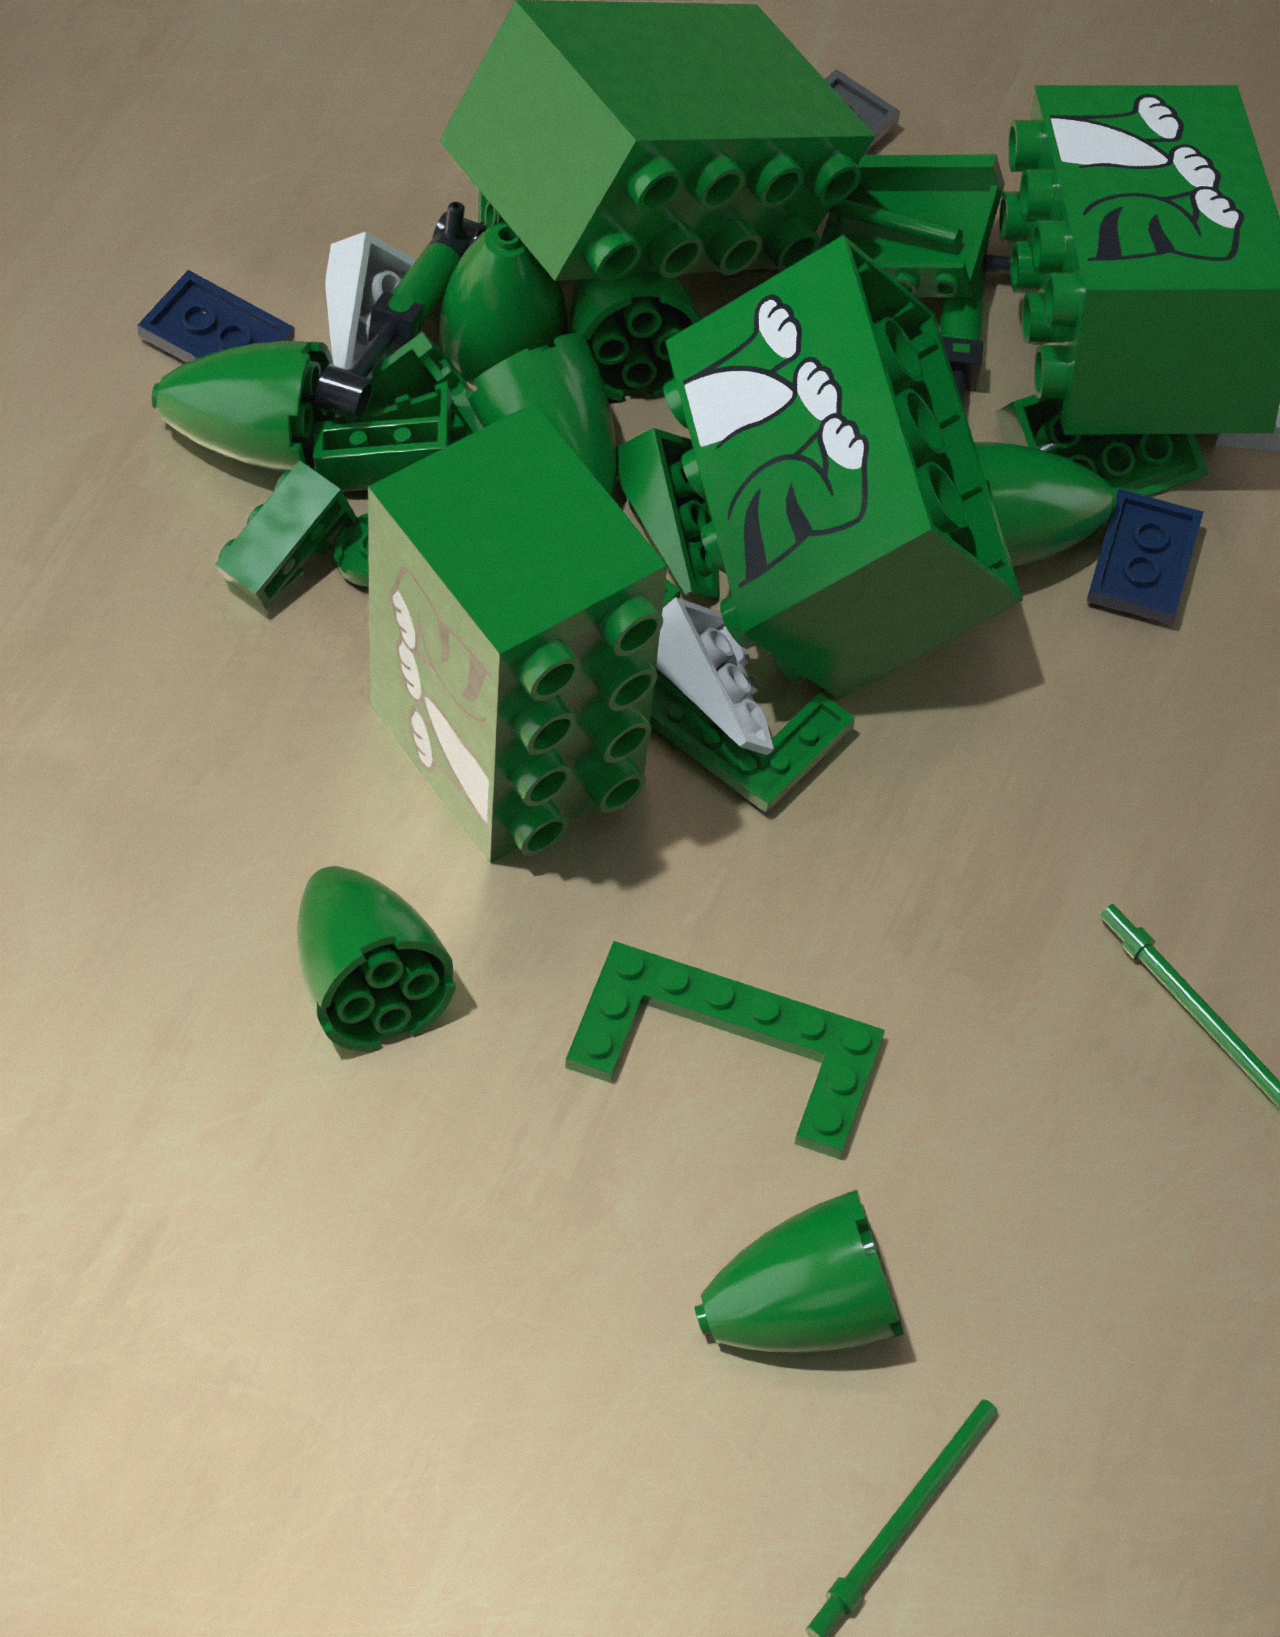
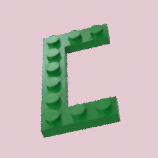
[650,579,855,813]
[565,941,885,1159]

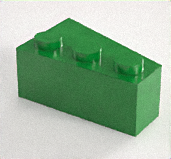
[313,381,455,491]

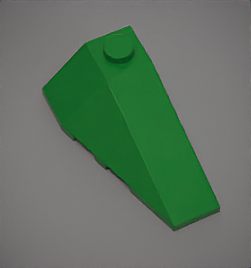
[616,428,719,601]

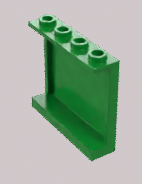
[818,154,1005,298]

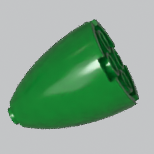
[438,223,567,386]
[571,272,701,401]
[465,333,616,498]
[152,341,335,473]
[974,442,1116,569]
[297,866,456,1051]
[694,1189,905,1354]

